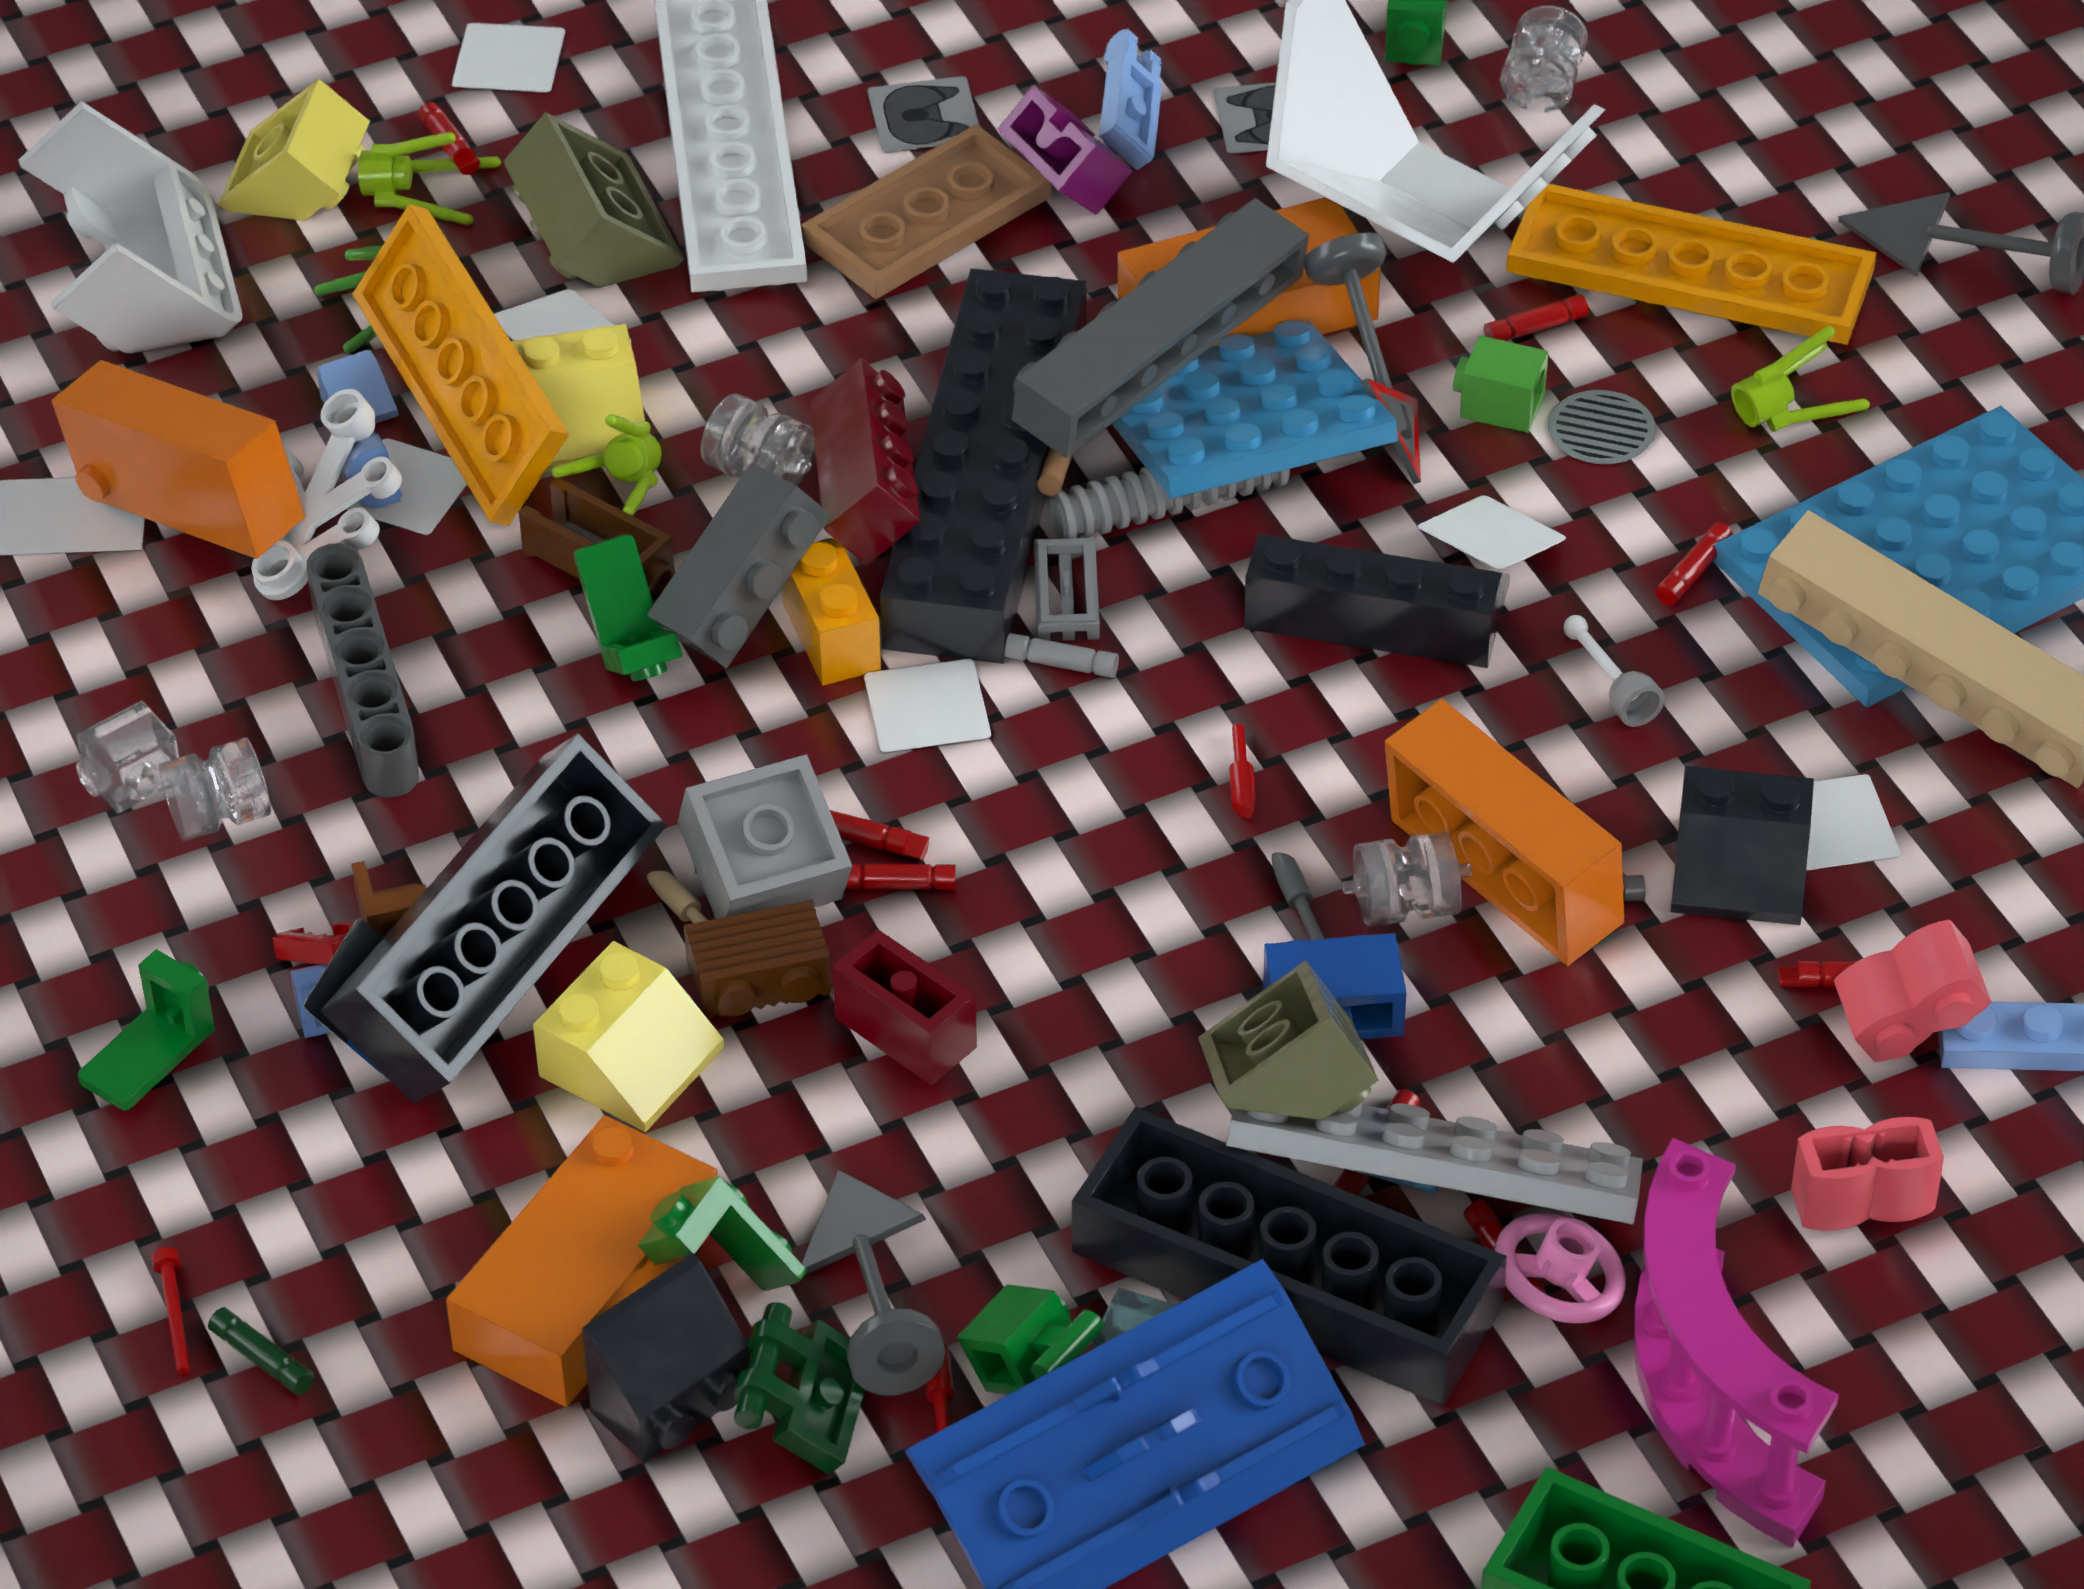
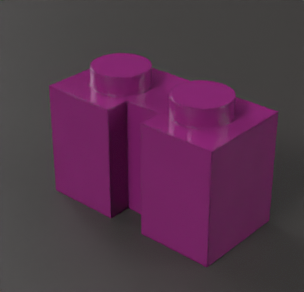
[997,85,1133,215]

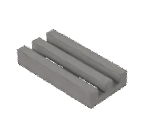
[1034,538,1100,641]

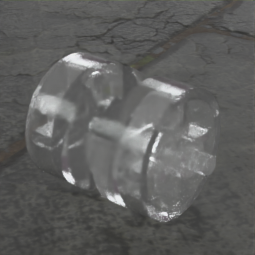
[1501,6,1588,113]
[701,393,815,486]
[1342,831,1472,927]

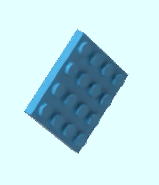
[1112,321,1398,499]

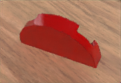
[272,922,354,966]

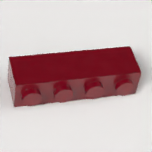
[810,358,920,566]

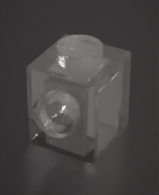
[76,701,183,814]

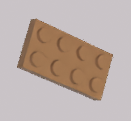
[801,124,1051,299]

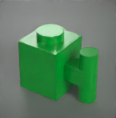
[956,1284,1104,1394]

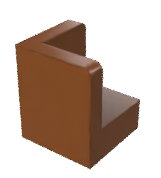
[351,861,427,938]

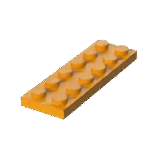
[1506,184,1876,345]
[352,204,569,526]

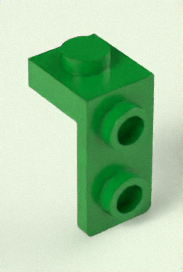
[1385,0,1448,65]
[573,534,683,681]
[78,949,215,1111]
[637,1176,807,1291]

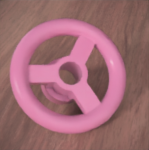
[1495,1212,1626,1323]

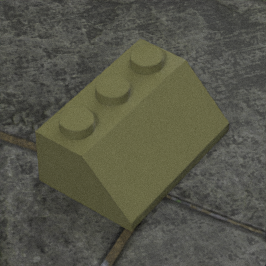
[503,112,685,288]
[1198,960,1379,1120]

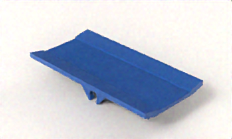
[905,1259,1365,1589]

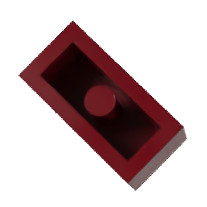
[832,929,977,1085]

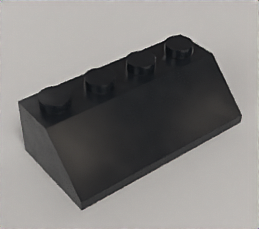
[1244,534,1510,668]

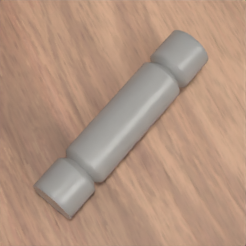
[1005,633,1119,678]

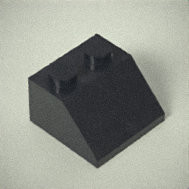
[1671,766,1814,925]
[582,1253,750,1464]

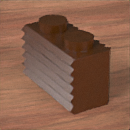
[684,900,831,1020]

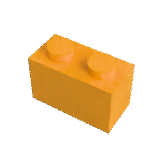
[782,537,881,686]

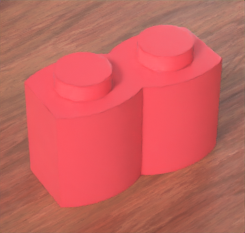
[1834,920,1992,1062]
[1791,1117,1944,1231]

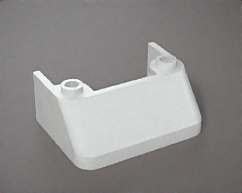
[19,101,243,354]

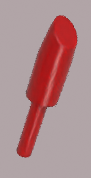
[1229,724,1256,819]
[925,1343,954,1433]

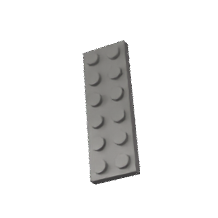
[1226,1102,1643,1224]

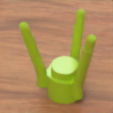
[358,132,501,225]
[1731,326,1870,432]
[551,414,662,516]

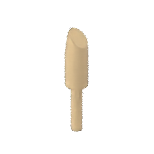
[647,871,708,923]

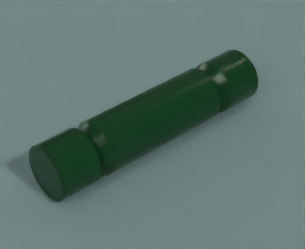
[208,1307,315,1396]

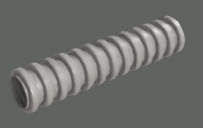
[1049,467,1290,539]

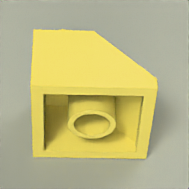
[218,78,370,221]
[511,324,645,472]
[533,941,724,1132]

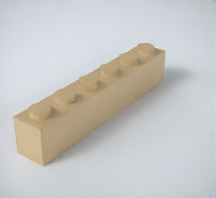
[1758,510,2084,789]

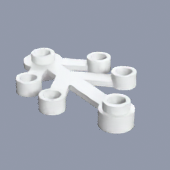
[252,389,402,600]

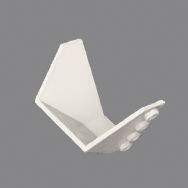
[1266,0,1605,263]

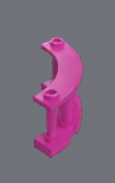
[1633,1138,1839,1548]

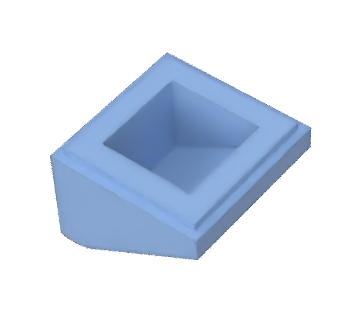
[317,350,398,424]

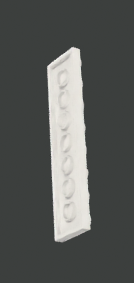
[654,0,807,292]

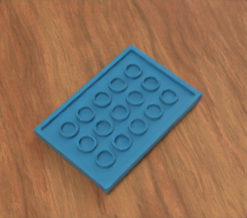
[1714,406,2084,708]

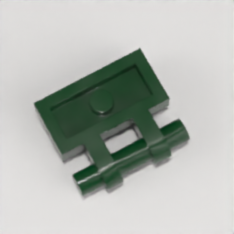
[734,1302,865,1474]

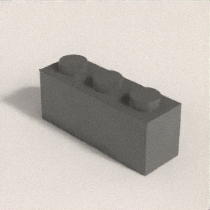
[647,462,831,669]

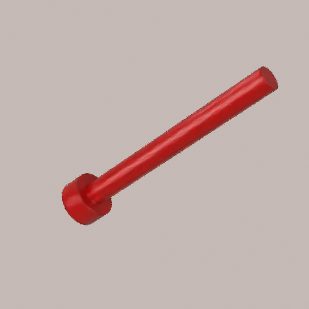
[151,1247,191,1375]

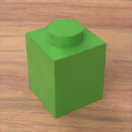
[1453,335,1548,433]

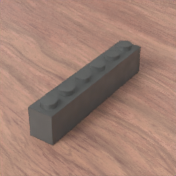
[1012,198,1309,458]

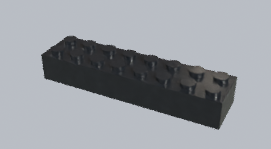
[880,268,1087,664]

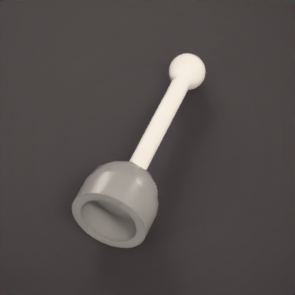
[1563,615,1665,727]

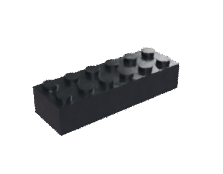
[320,733,667,1104]
[1072,1107,1507,1406]

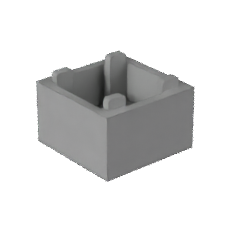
[677,754,852,919]

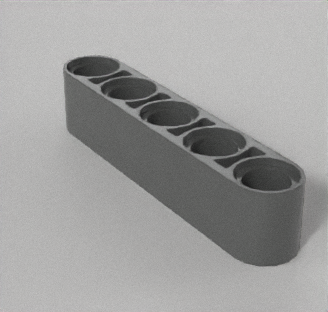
[307,543,419,798]

